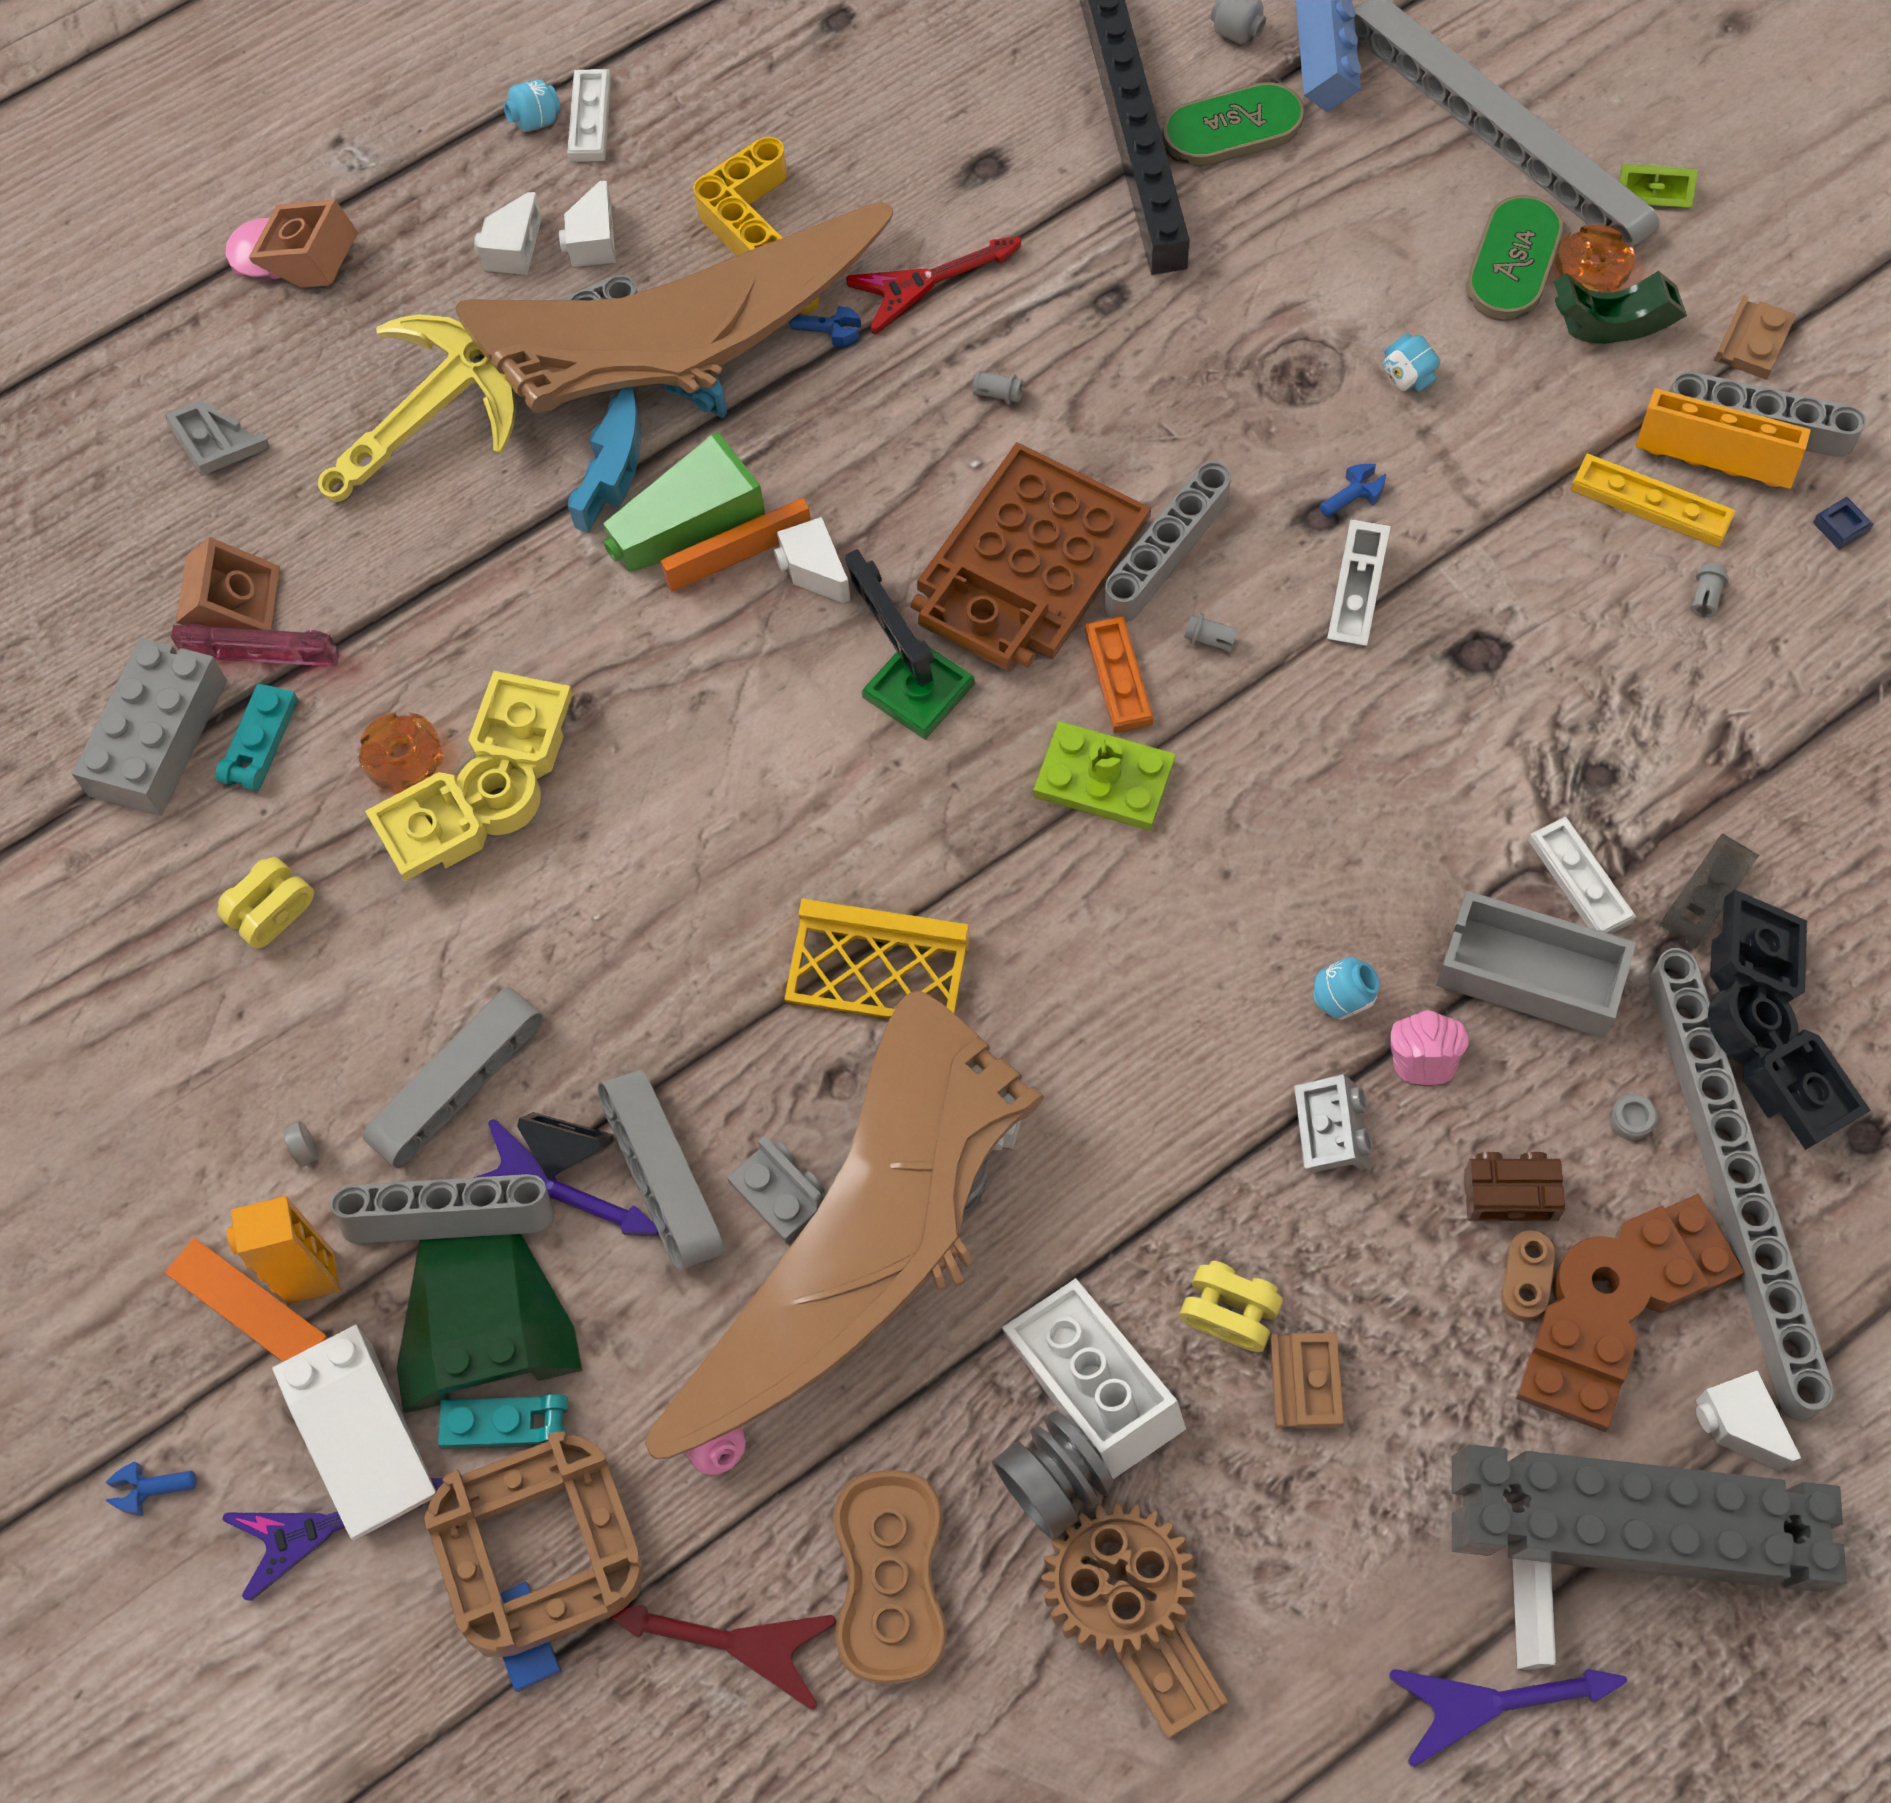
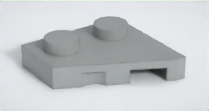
[165,400,269,476]

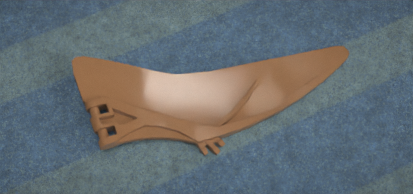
[456,202,893,414]
[645,991,1044,1459]

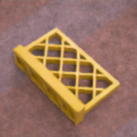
[784,898,971,1019]

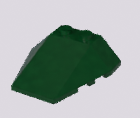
[397,1234,583,1414]

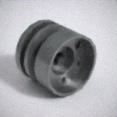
[992,1410,1116,1539]

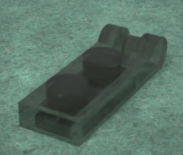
[1659,833,1759,949]

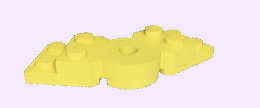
[365,671,573,881]

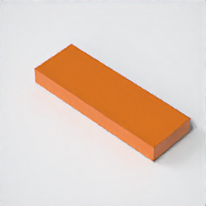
[1085,616,1154,733]

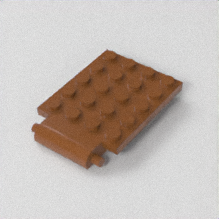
[910,442,1151,672]

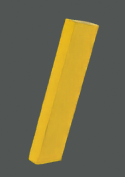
[1570,453,1736,548]

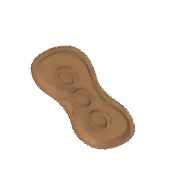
[833,1470,947,1684]

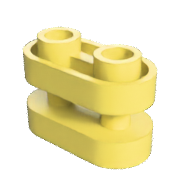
[217,857,314,949]
[1178,1261,1283,1352]

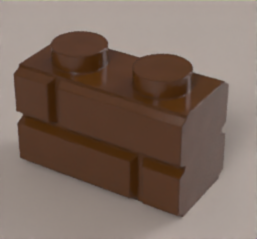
[1464,1152,1565,1221]

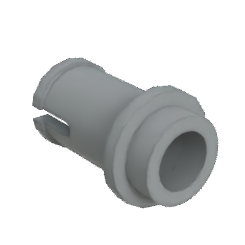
[973,370,1023,405]
[1691,563,1729,618]
[1184,613,1238,652]

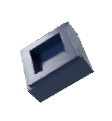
[1813,497,1873,550]

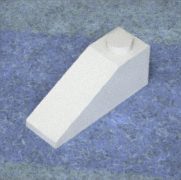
[1327,519,1391,646]

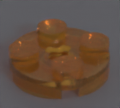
[1556,224,1635,293]
[358,712,444,794]

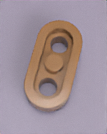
[1501,1230,1555,1322]

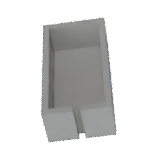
[72,637,227,816]
[1436,890,1636,1038]

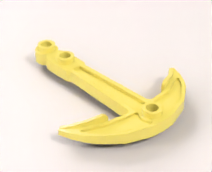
[318,314,516,502]

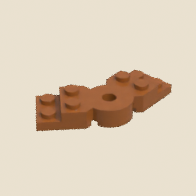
[1516,1193,1745,1432]

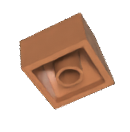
[248,199,358,288]
[176,537,280,637]

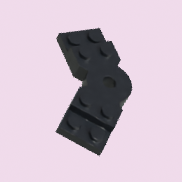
[1708,889,1871,1150]

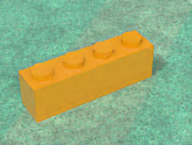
[1635,388,1811,489]
[227,1196,341,1305]

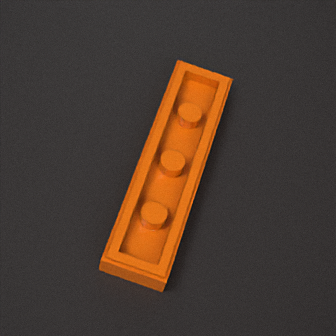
[660,498,811,592]
[164,1238,328,1362]

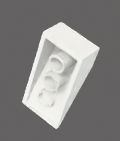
[1002,1278,1186,1479]
[272,1324,436,1541]

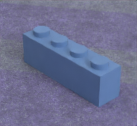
[1296,0,1361,112]

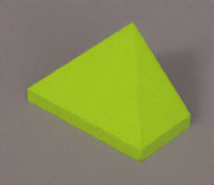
[1619,164,1698,208]

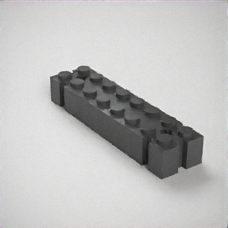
[1452,1444,1847,1592]

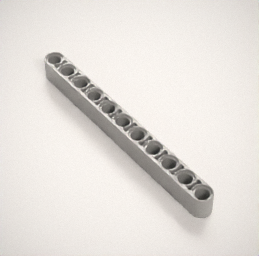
[1354,0,1660,252]
[1649,948,1834,1420]

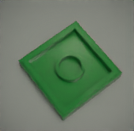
[862,638,975,740]

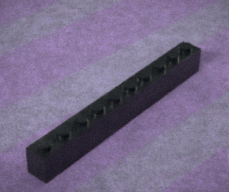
[1080,0,1190,275]

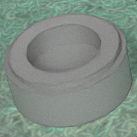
[1610,1094,1657,1141]
[283,1121,319,1167]

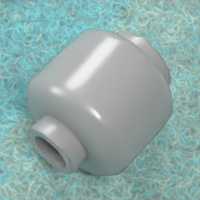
[1211,0,1266,44]

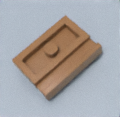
[1714,295,1796,380]
[1269,1333,1344,1429]
[1121,1619,1228,1740]

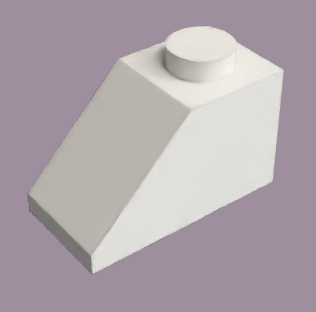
[559,181,616,267]
[474,192,542,275]
[774,517,851,603]
[1696,1371,1801,1471]

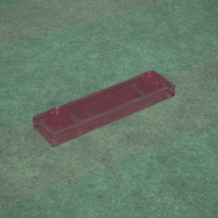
[171,623,340,667]

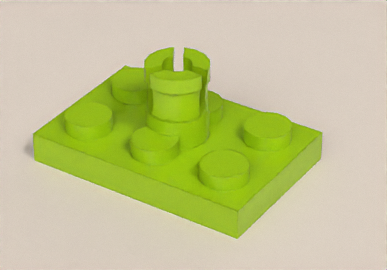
[1033,721,1176,831]

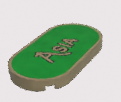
[1163,82,1304,166]
[1466,195,1563,320]

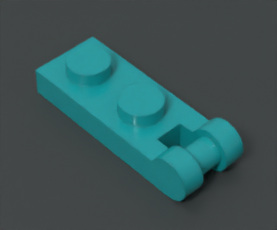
[215,683,299,791]
[438,1394,568,1449]

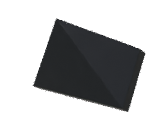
[517,1112,614,1180]

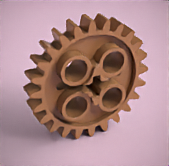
[1041,1502,1197,1660]

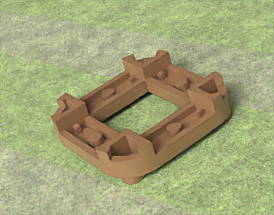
[424,1431,643,1657]

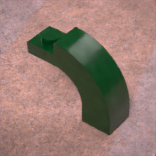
[1554,271,1687,344]

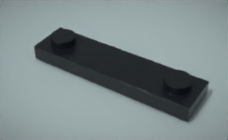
[845,549,935,687]

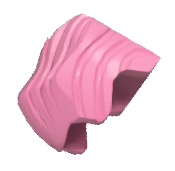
[1391,1010,1469,1085]

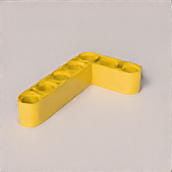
[693,137,820,314]

